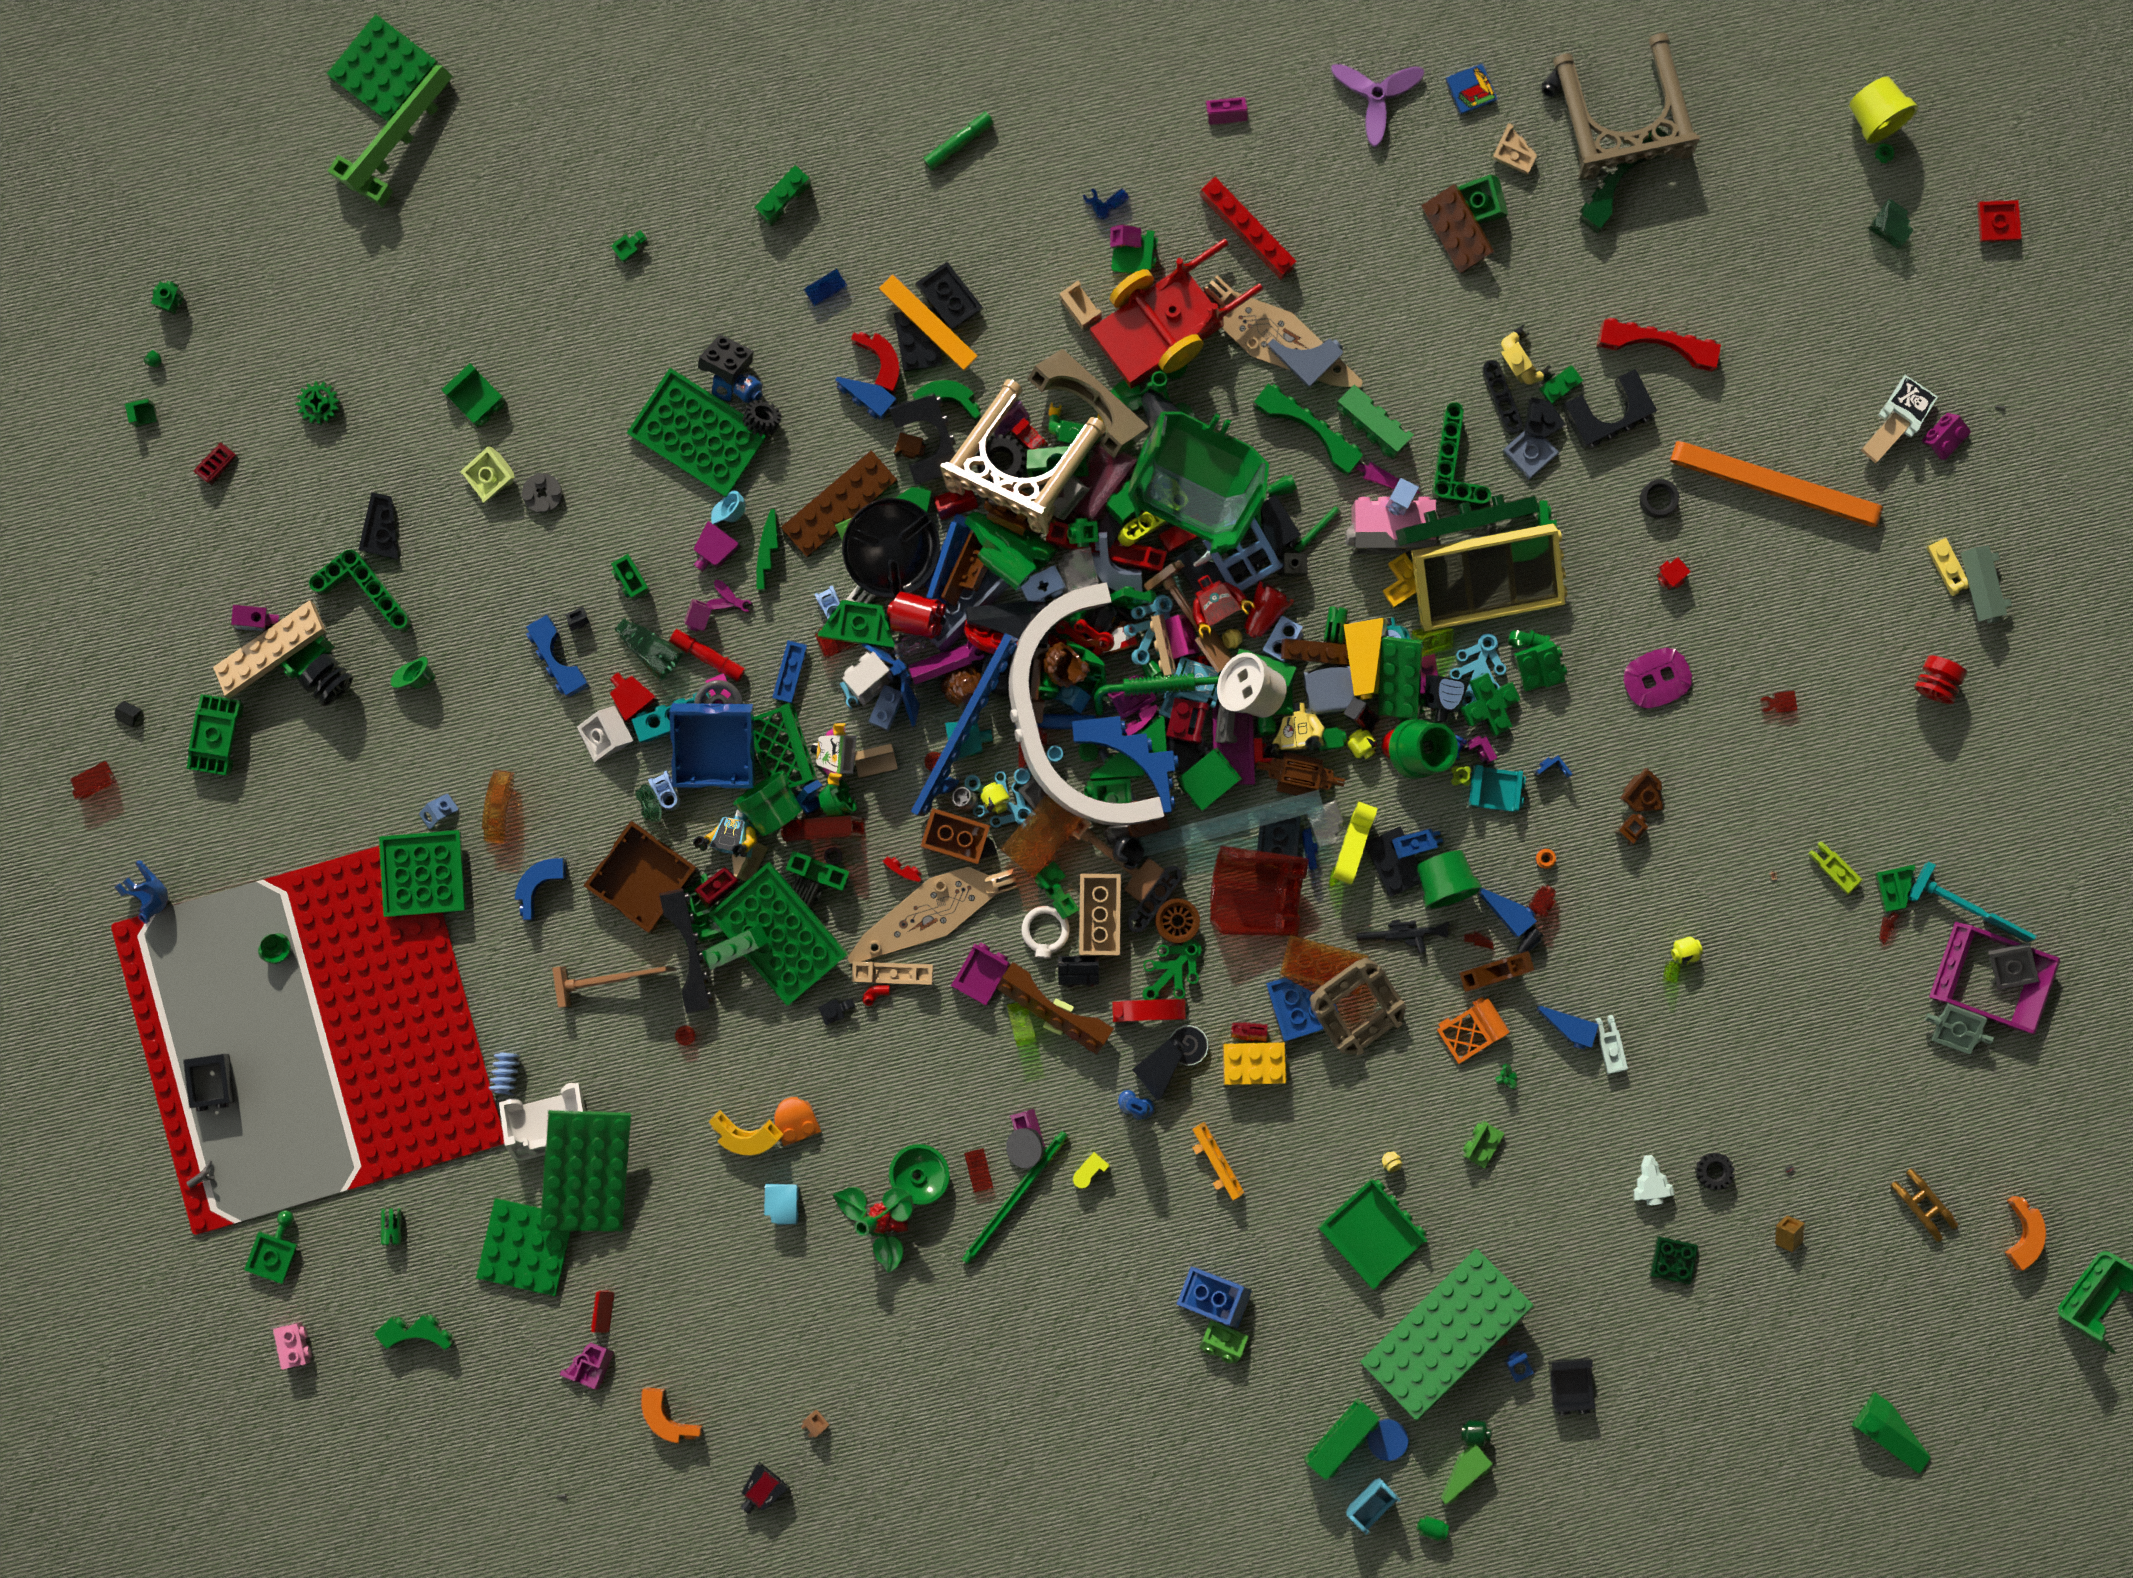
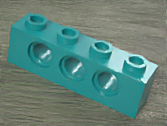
[632,692,711,744]

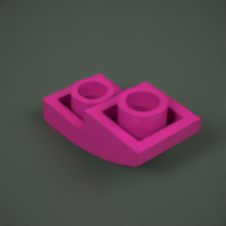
[1125,704,1158,736]

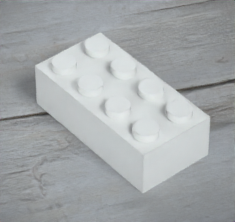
[843,651,894,706]

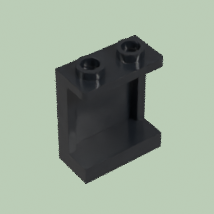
[1548,1357,1596,1415]

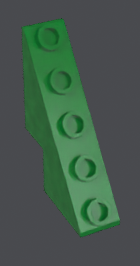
[1088,715,1166,781]

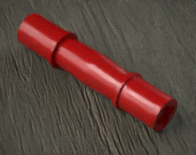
[669,629,746,682]

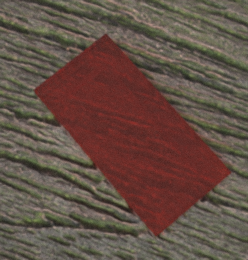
[964,1148,993,1192]

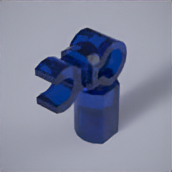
[1083,188,1130,220]

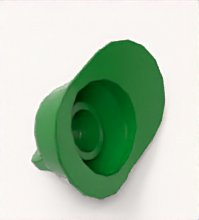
[391,657,436,689]

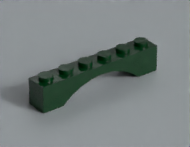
[1578,127,1669,234]

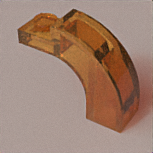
[482,770,514,844]

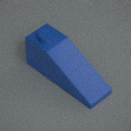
[1478,888,1537,938]
[1536,1006,1599,1050]

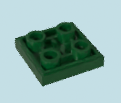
[1649,1236,1698,1285]

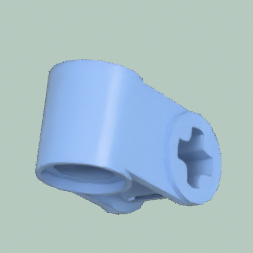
[814,586,840,619]
[648,770,681,811]

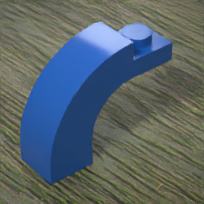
[515,858,566,921]

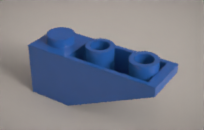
[835,376,897,420]

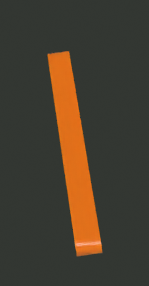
[1670,441,1883,527]

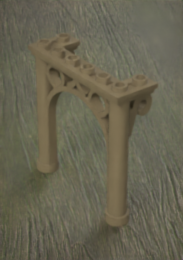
[1553,33,1700,180]

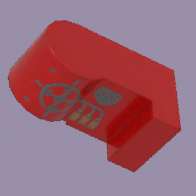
[1011,418,1049,450]

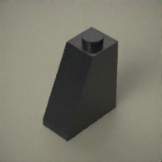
[1132,1037,1184,1101]

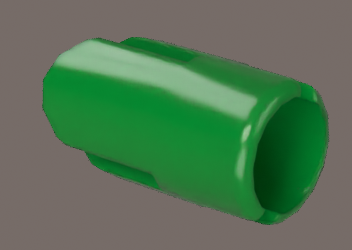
[1323,606,1348,644]
[380,1208,402,1245]

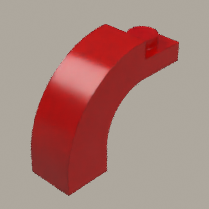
[851,332,900,395]
[1112,999,1186,1022]

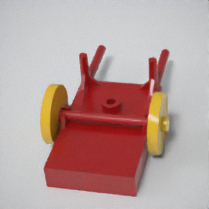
[1090,238,1263,389]

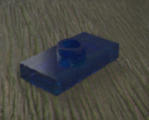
[803,268,847,307]
[1302,829,1318,871]

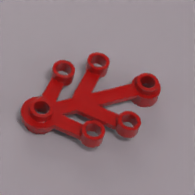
[1047,619,1115,657]

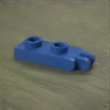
[1392,828,1443,859]

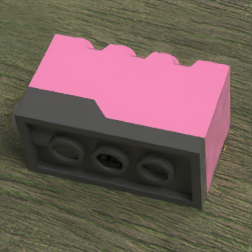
[1345,497,1436,555]

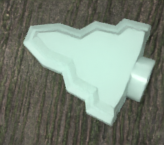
[1634,1155,1675,1205]

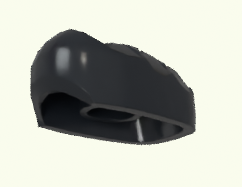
[1085,604,1119,642]

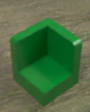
[125,399,158,427]

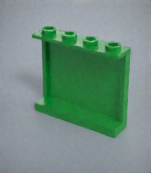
[1317,1178,1428,1290]

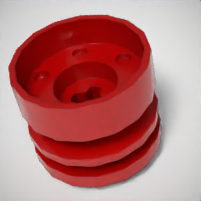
[1914,655,1968,704]

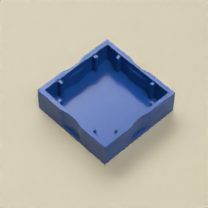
[669,703,755,788]

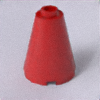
[1244,581,1294,639]

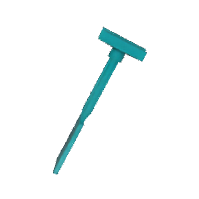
[1908,861,2037,943]

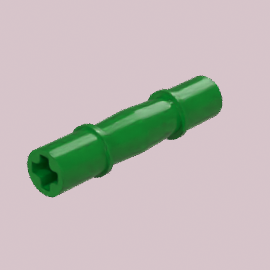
[923,111,994,171]

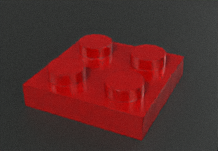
[1977,200,2022,242]

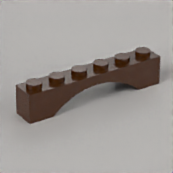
[996,962,1114,1055]

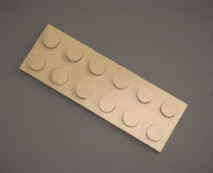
[213,600,326,699]

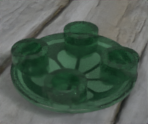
[635,784,661,822]

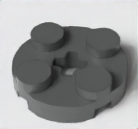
[521,473,563,513]

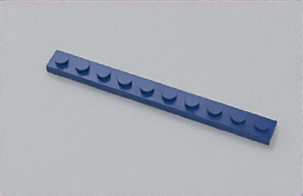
[911,633,1018,816]

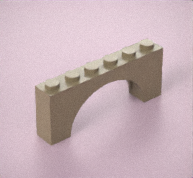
[1028,349,1148,458]

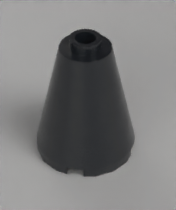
[1141,390,1181,430]

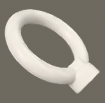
[1022,906,1070,959]

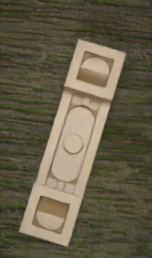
[852,961,933,985]

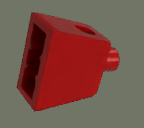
[610,672,658,723]

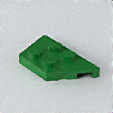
[818,600,895,649]

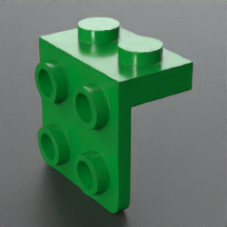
[1111,230,1158,274]

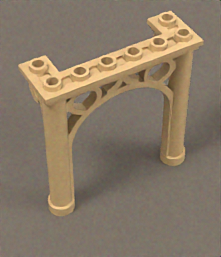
[940,379,1107,535]

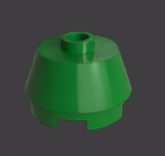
[819,780,857,819]

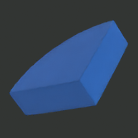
[939,776,960,794]

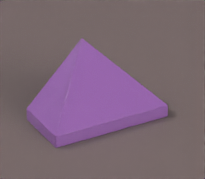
[993,401,1030,437]

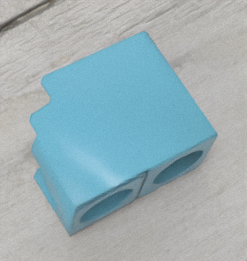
[764,1184,799,1225]

